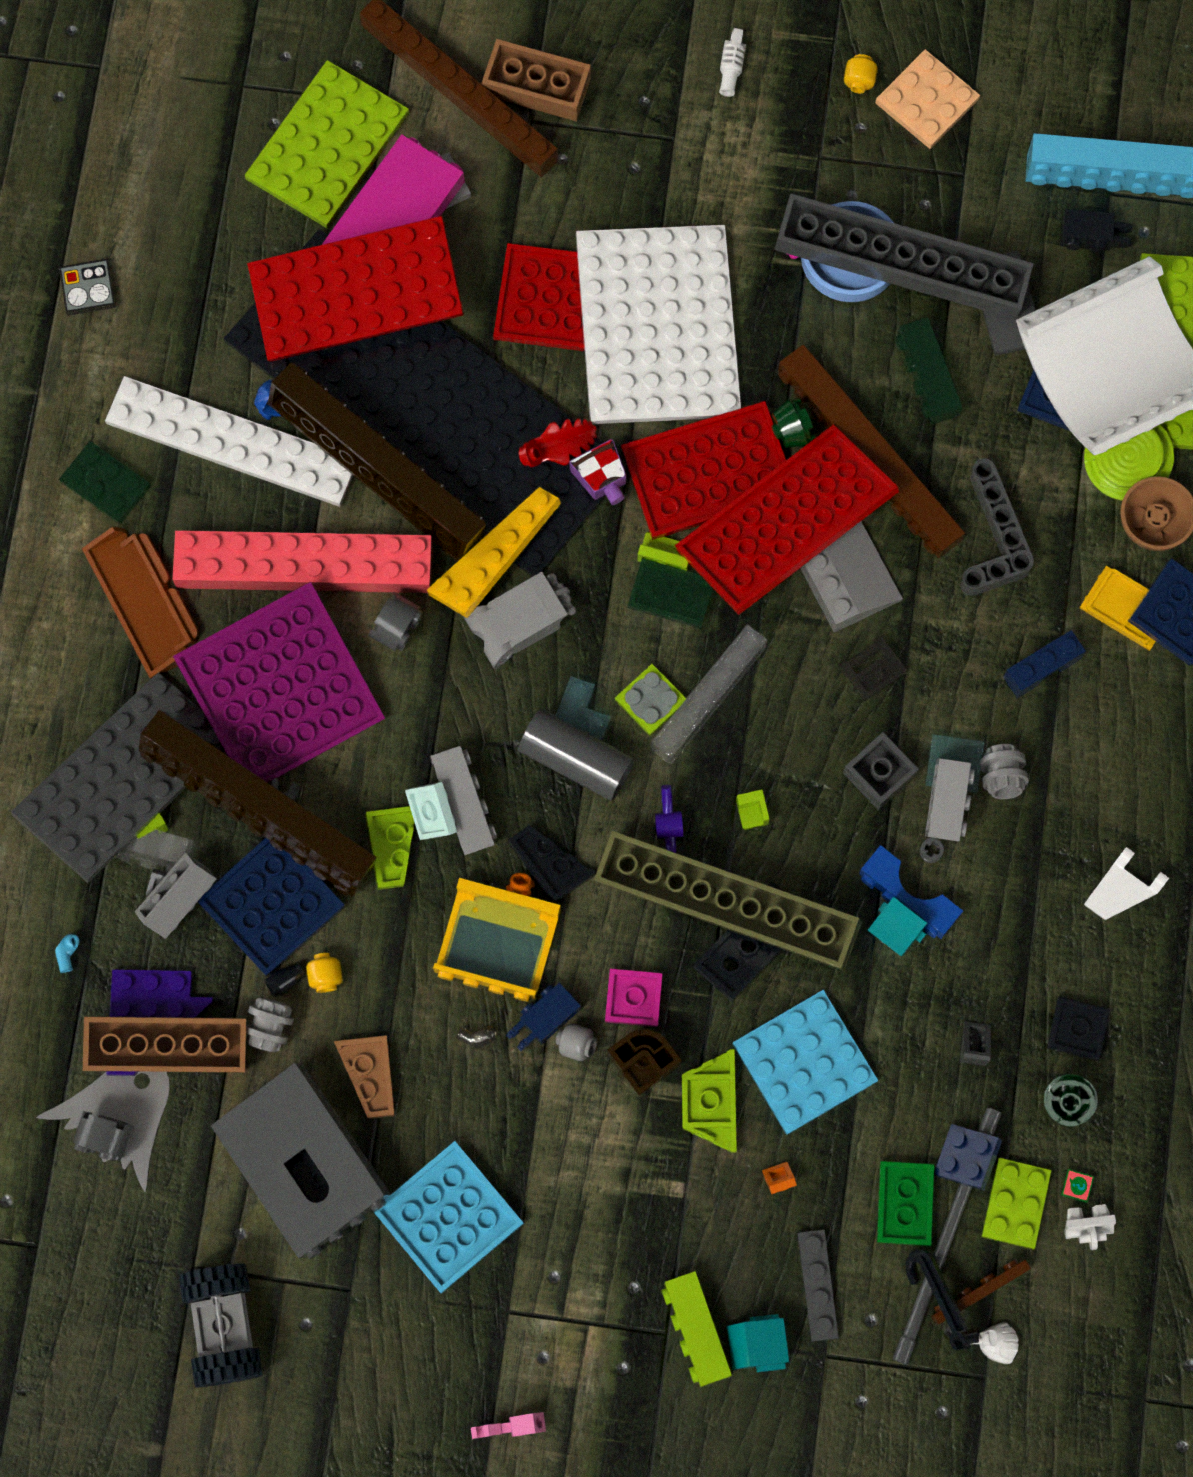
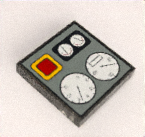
[59,258,116,316]

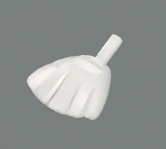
[973,1322,1019,1364]

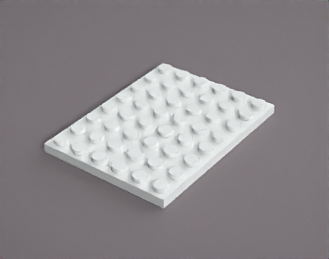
[576,225,741,424]

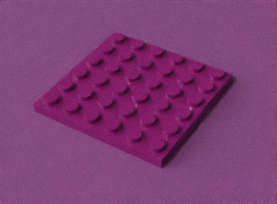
[173,582,385,783]

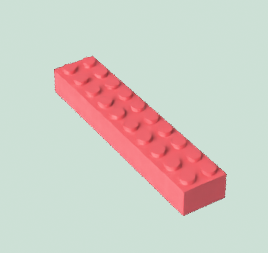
[173,531,433,593]

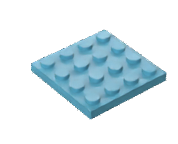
[732,990,878,1135]
[374,1141,524,1294]

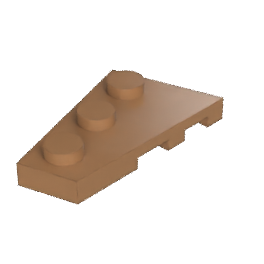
[334,1035,395,1119]

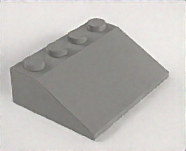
[800,522,903,633]

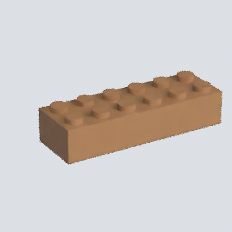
[83,1016,246,1072]

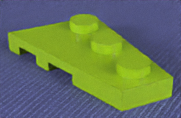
[365,806,414,890]

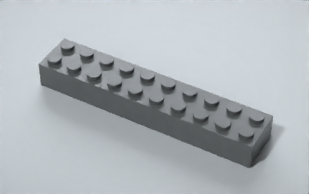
[774,194,1034,320]

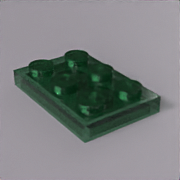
[59,441,151,525]
[627,558,713,629]

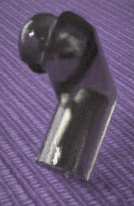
[456,1025,497,1048]

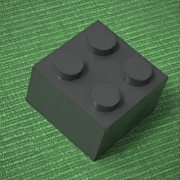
[843,732,919,811]

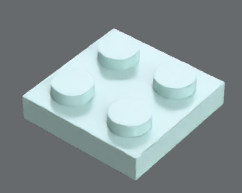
[405,782,457,840]

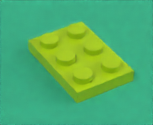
[981,1158,1051,1250]

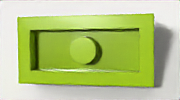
[637,532,689,575]

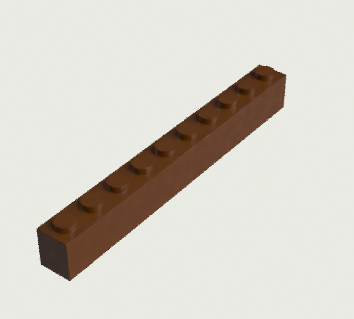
[360,0,558,178]
[778,345,965,558]

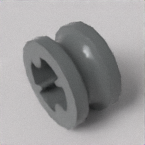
[919,838,944,863]

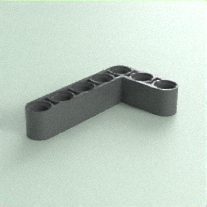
[960,458,1034,596]

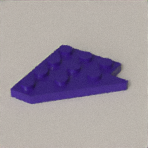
[106,970,213,1076]

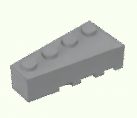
[429,746,497,855]

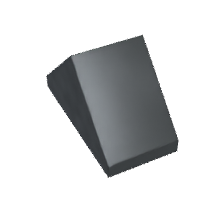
[959,1021,991,1066]

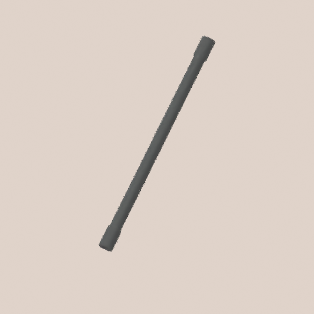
[892,1108,1002,1365]

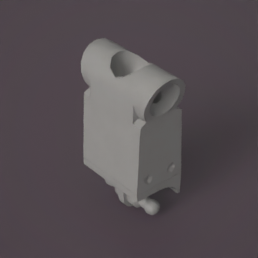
[463,572,576,669]

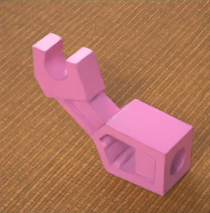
[471,1412,546,1439]

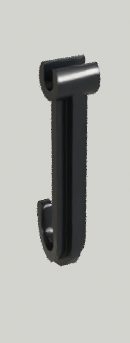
[906,1249,979,1351]

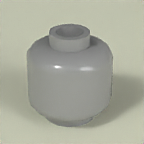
[556,1023,597,1061]

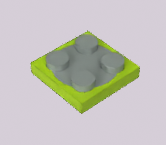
[615,664,688,736]

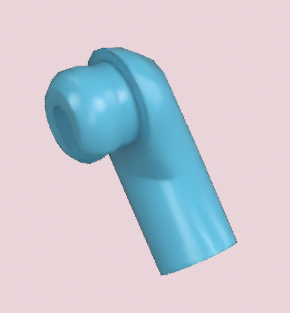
[55,934,80,973]

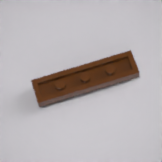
[931,1259,1031,1326]

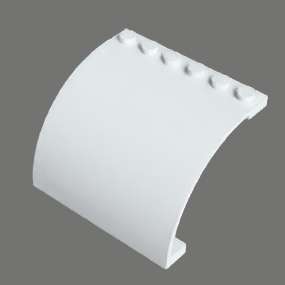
[1016,256,1193,455]

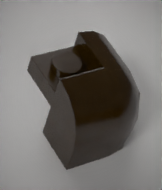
[607,1029,682,1096]

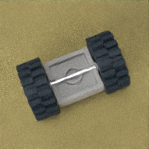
[179,1263,263,1388]

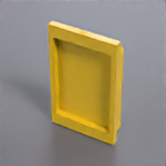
[1080,566,1156,651]

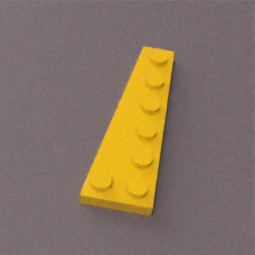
[427,487,561,618]

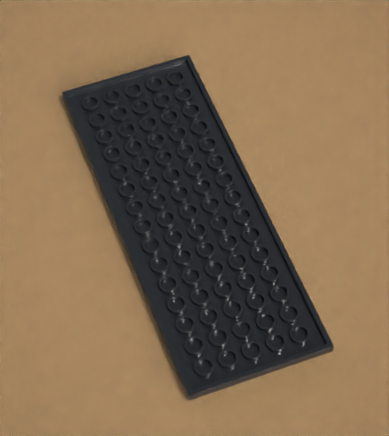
[223,229,628,577]

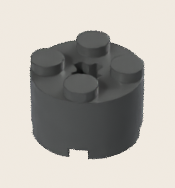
[368,592,423,651]
[73,1111,134,1161]

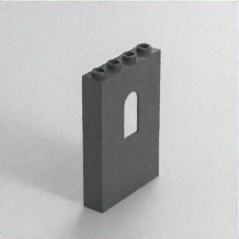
[211,1063,391,1259]

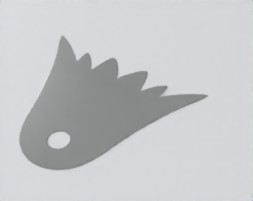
[36,1071,170,1192]

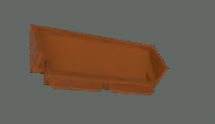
[82,527,199,678]

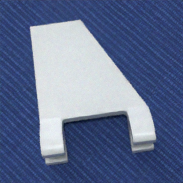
[1084,847,1169,920]

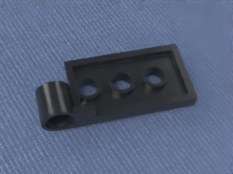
[693,881,785,1003]

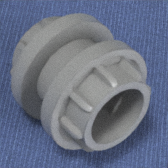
[980,744,1028,799]
[246,997,294,1052]

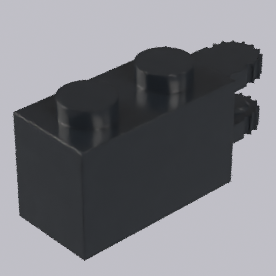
[1060,209,1132,252]

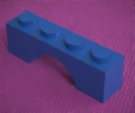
[859,845,963,939]

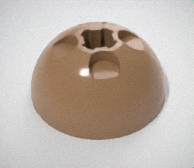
[1120,477,1193,551]

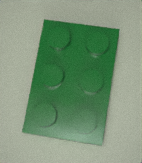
[876,1161,934,1246]

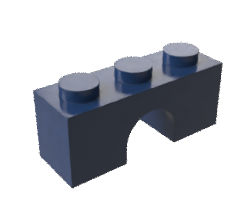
[1003,630,1086,699]

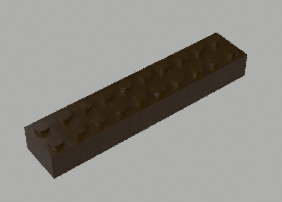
[268,362,486,562]
[139,710,377,897]

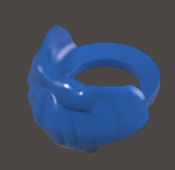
[254,380,281,420]

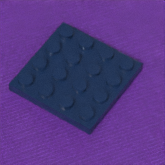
[197,838,345,977]

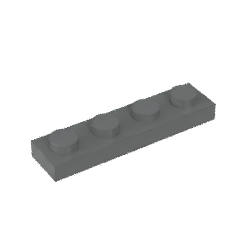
[797,1230,839,1342]

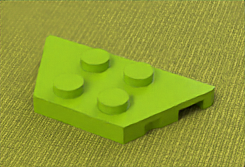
[682,1049,737,1153]

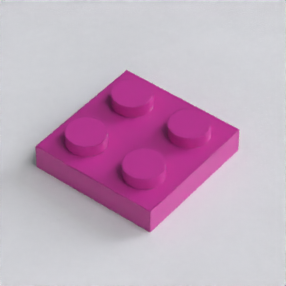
[605,969,662,1027]

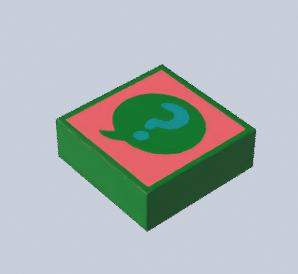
[1060,1169,1094,1203]

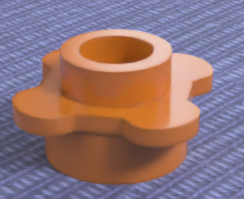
[506,873,535,896]

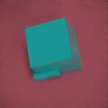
[868,897,928,956]
[727,1314,789,1372]

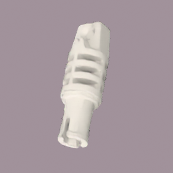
[719,28,746,97]

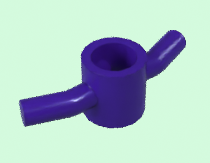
[655,785,683,854]

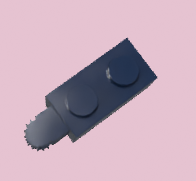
[506,982,581,1052]

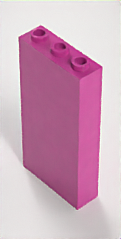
[322,134,465,245]

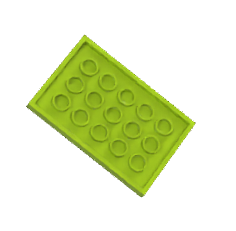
[245,60,409,229]

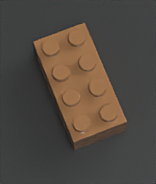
[482,39,591,121]

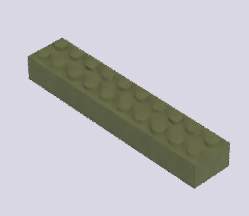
[594,831,862,971]

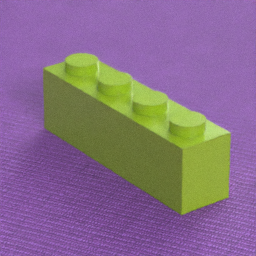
[661,1271,732,1387]

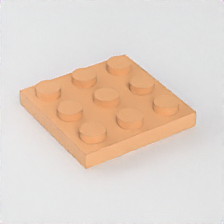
[875,49,980,149]

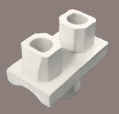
[1064,1204,1116,1250]

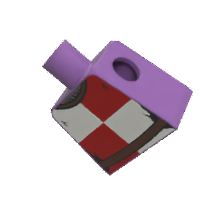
[569,439,626,505]

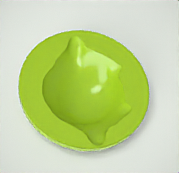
[1084,424,1174,501]

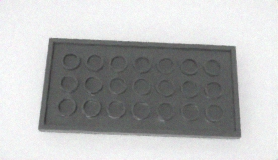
[11,673,225,883]

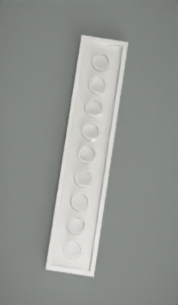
[105,376,353,507]

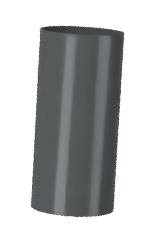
[518,708,635,801]

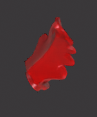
[519,418,597,467]

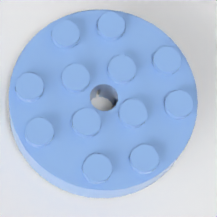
[801,201,893,302]

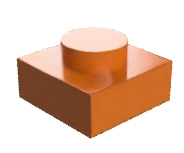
[762,1162,797,1194]

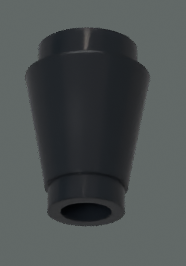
[264,963,306,997]

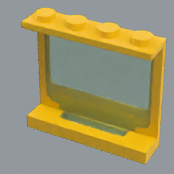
[433,878,561,1002]

